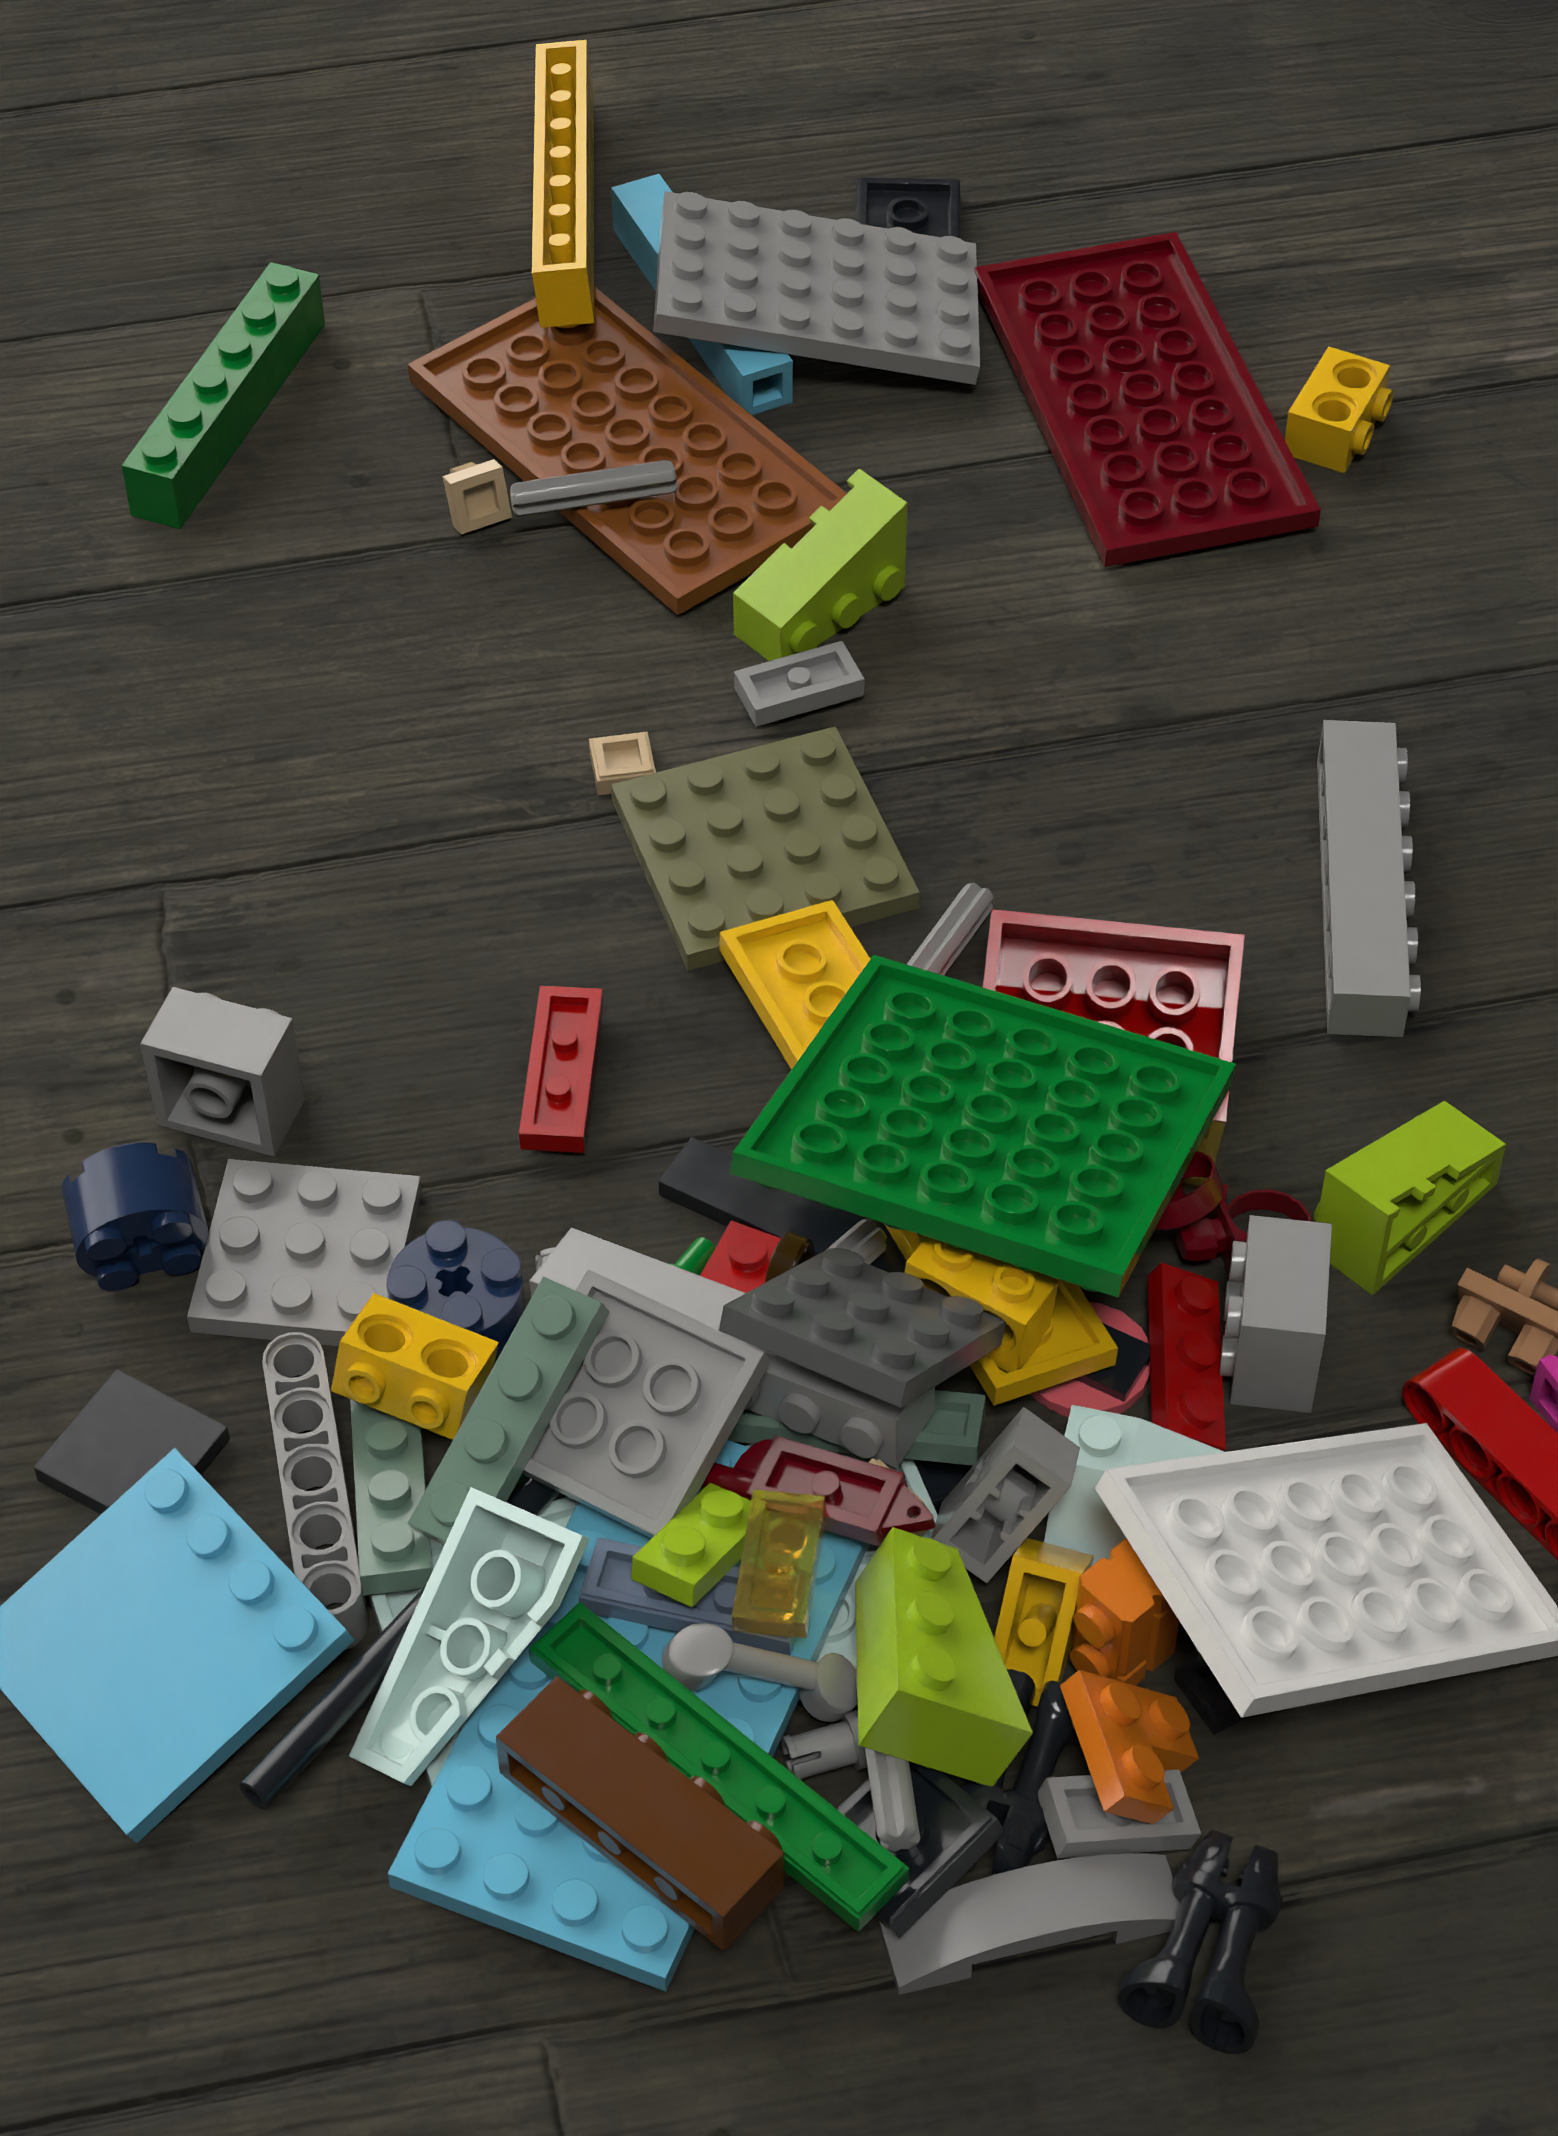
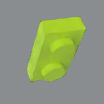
[631,1483,770,1607]

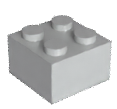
[140,987,305,1157]
[1219,1215,1332,1413]

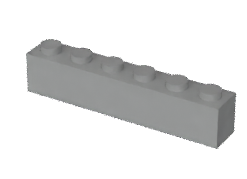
[1317,720,1421,1037]
[529,1227,935,1468]

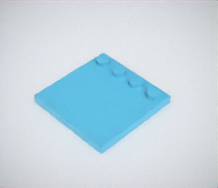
[0,1448,355,1844]

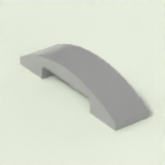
[879,1853,1181,1995]

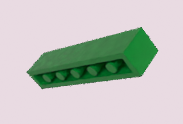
[122,262,325,529]

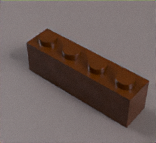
[495,1676,784,1952]

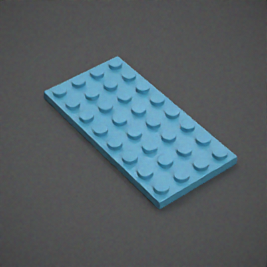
[388,1440,869,1992]

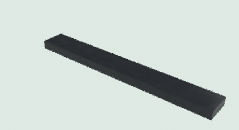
[658,1137,1150,1402]

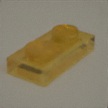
[732,1489,827,1638]

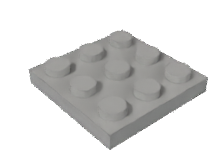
[187,1159,422,1346]
[522,1269,771,1538]

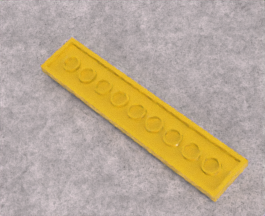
[719,900,1118,1406]

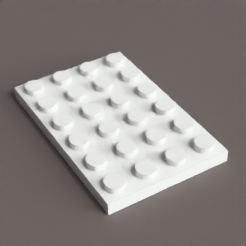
[1095,1423,1558,1718]

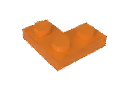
[1060,1670,1199,1824]

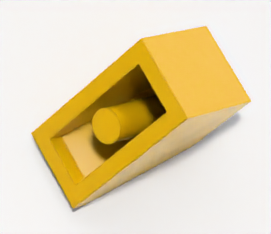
[994,1538,1094,1707]

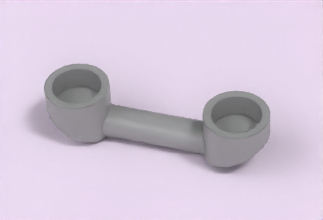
[662,1623,858,1722]

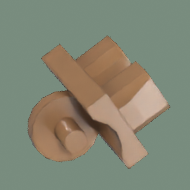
[1452,1258,1558,1378]

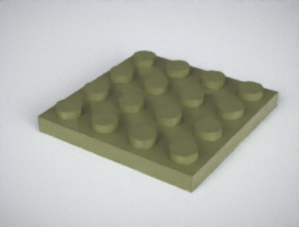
[611,726,920,971]

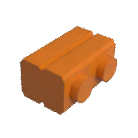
[1070,1538,1179,1686]

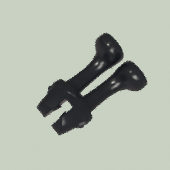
[959,1669,1080,1875]
[1117,1830,1283,2054]

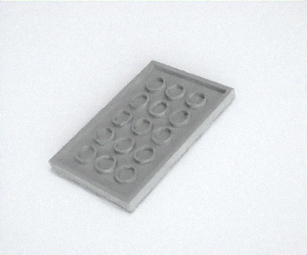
[653,191,980,385]

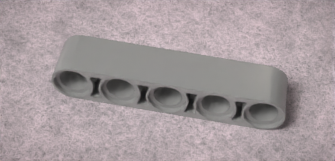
[262,1332,369,1651]

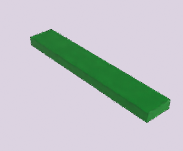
[529,1602,909,1932]

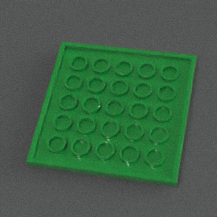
[730,955,1236,1298]

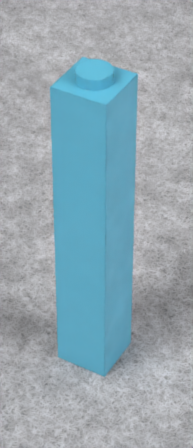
[611,174,793,415]

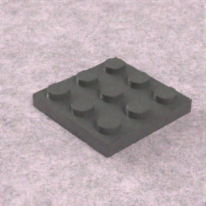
[719,1248,1006,1408]

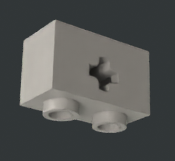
[931,1407,1080,1583]

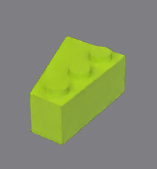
[733,469,907,661]
[1313,1101,1506,1295]
[855,1527,1033,1786]

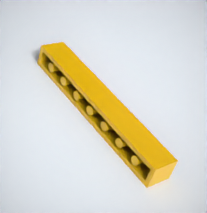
[532,40,594,328]

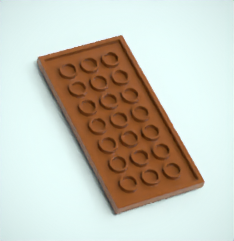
[408,286,847,615]

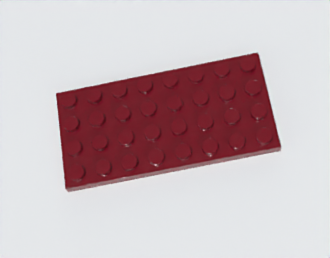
[974,232,1321,567]

